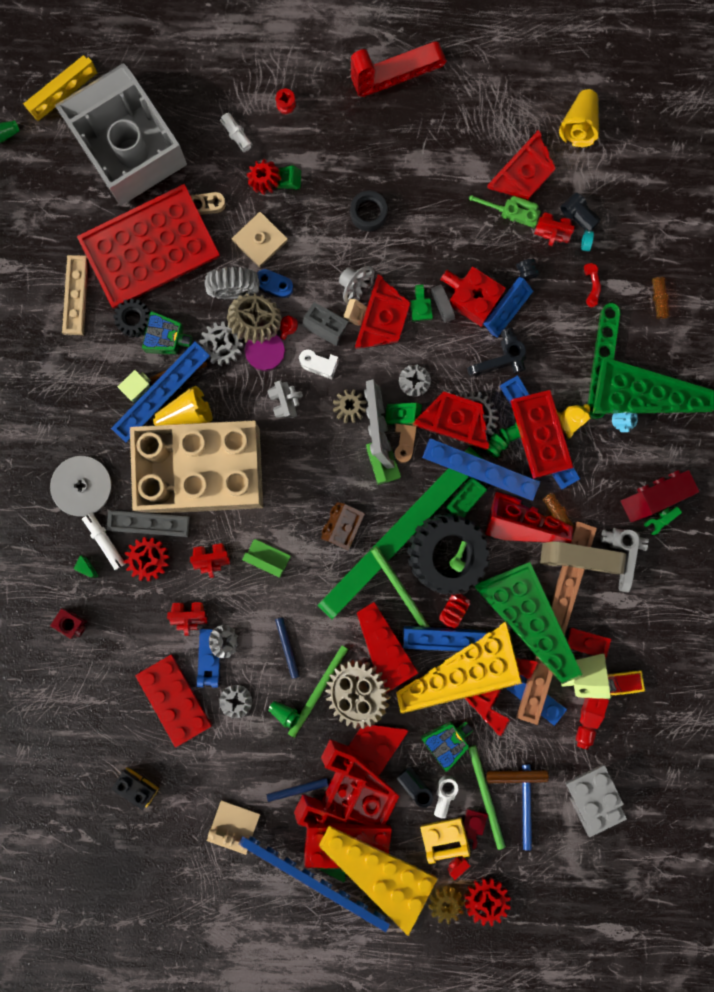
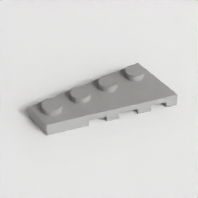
[364,379,395,469]

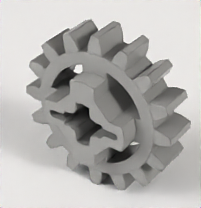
[199,321,244,366]

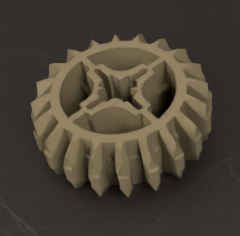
[227,293,282,344]

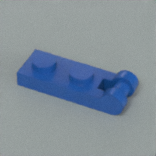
[197,629,220,688]

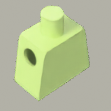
[561,654,610,699]

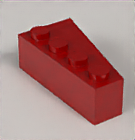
[357,602,418,694]

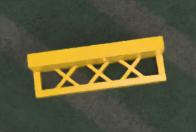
[23,55,97,121]

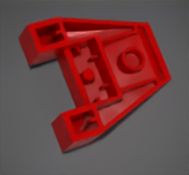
[294,739,399,827]

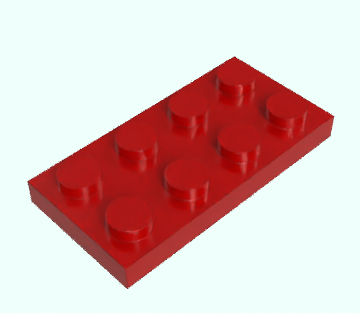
[510,390,573,479]
[135,654,212,748]
[303,824,392,868]

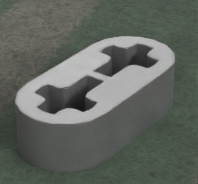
[431,284,455,323]

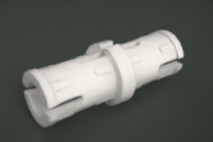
[220,113,253,152]

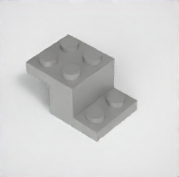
[565,764,627,837]

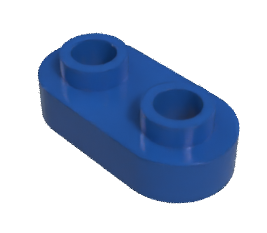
[257,269,293,298]

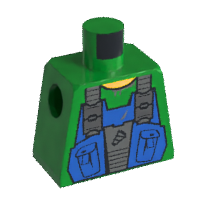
[142,312,192,355]
[421,721,473,772]

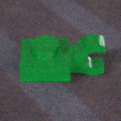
[410,285,432,322]
[644,506,682,535]

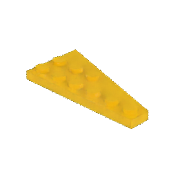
[396,622,522,714]
[319,826,437,936]

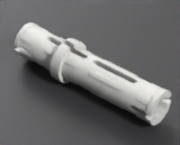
[82,512,126,570]

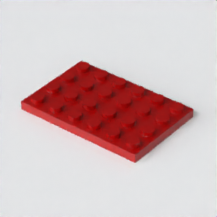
[77,184,220,309]

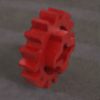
[124,537,170,582]
[464,877,511,926]

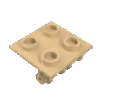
[207,800,260,855]

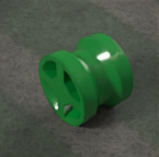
[485,434,508,459]

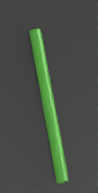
[371,546,430,627]
[288,645,349,738]
[468,745,506,850]

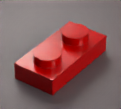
[567,628,611,659]

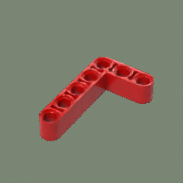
[351,42,447,97]

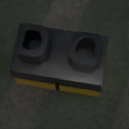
[111,767,160,810]

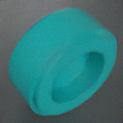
[581,230,594,251]

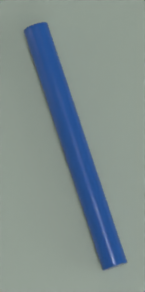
[522,764,532,850]

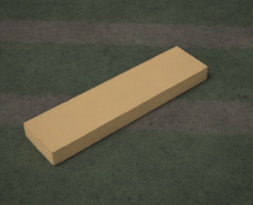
[62,255,89,335]

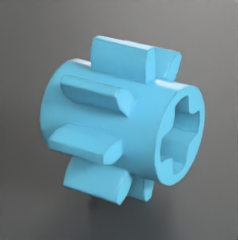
[612,413,638,432]

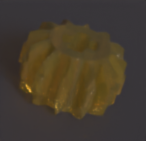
[429,886,465,924]

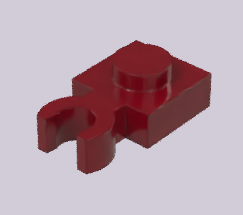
[463,808,488,849]

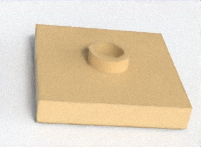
[232,212,288,268]

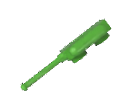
[469,195,541,228]

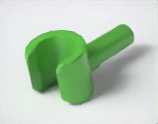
[450,541,467,572]

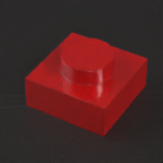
[448,856,470,880]

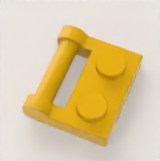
[420,817,470,864]

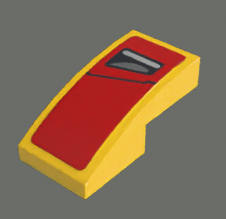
[607,670,645,695]

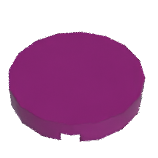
[245,335,285,371]

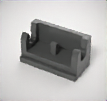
[302,302,349,346]

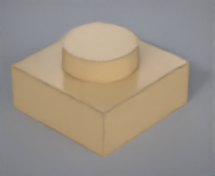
[344,299,367,326]

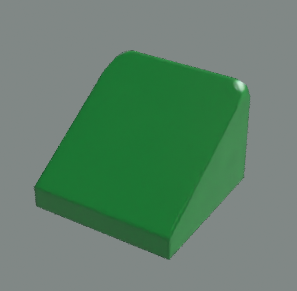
[277,165,301,189]
[74,555,98,578]

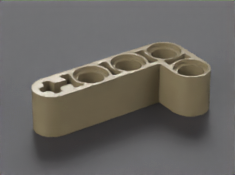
[540,542,626,575]

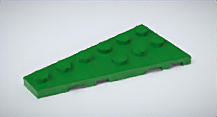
[592,357,714,414]
[474,562,582,684]

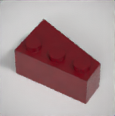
[621,470,699,522]

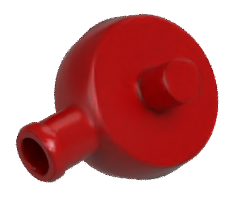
[280,316,298,340]

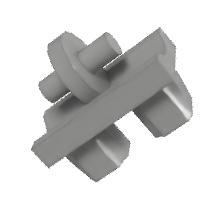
[268,380,303,418]

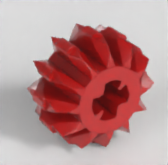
[247,159,281,195]
[439,594,470,628]

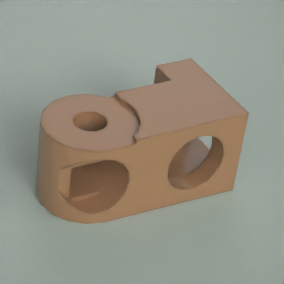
[394,424,416,464]

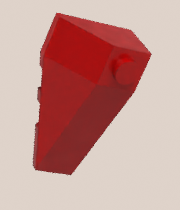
[485,492,573,543]

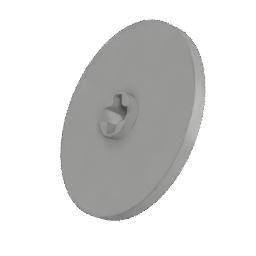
[50,456,112,517]

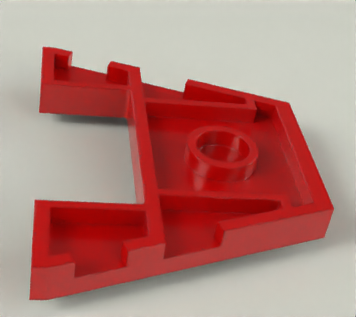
[465,658,539,736]

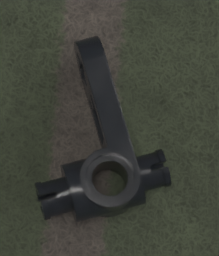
[467,327,527,377]

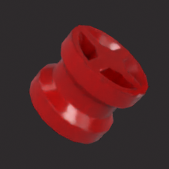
[275,88,296,114]

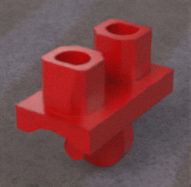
[534,213,575,246]
[190,543,230,578]
[167,602,207,636]

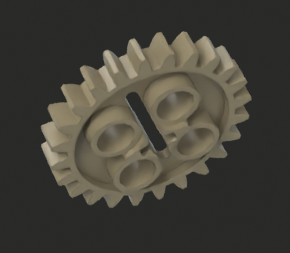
[325,660,391,729]

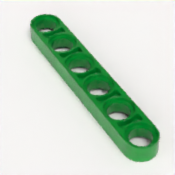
[587,303,620,420]

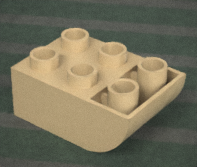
[130,421,263,513]

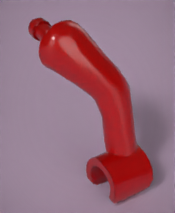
[584,263,601,307]

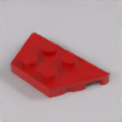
[487,131,556,200]
[355,275,410,349]
[413,391,489,450]
[348,725,408,775]

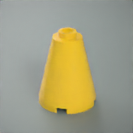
[559,89,599,147]
[153,386,212,426]

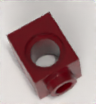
[50,608,87,639]

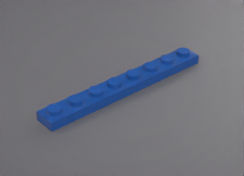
[239,836,390,932]

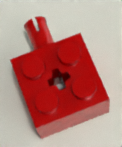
[440,266,506,327]

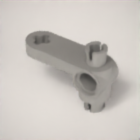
[601,528,649,593]

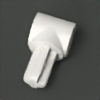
[434,776,458,818]

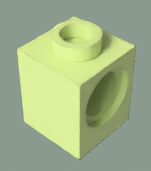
[117,370,151,404]

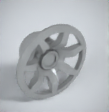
[339,266,375,304]

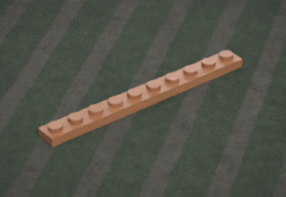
[516,521,597,725]

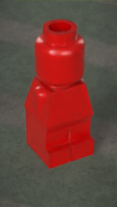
[575,698,609,750]

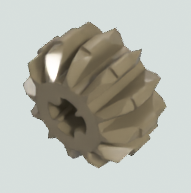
[333,389,367,423]

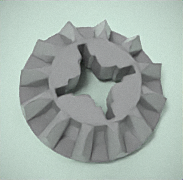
[399,364,431,397]
[209,625,239,658]
[219,685,252,718]

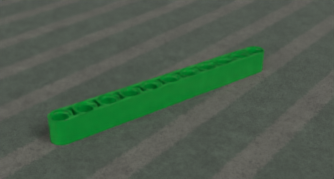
[317,446,484,620]

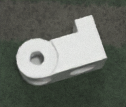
[299,350,339,379]

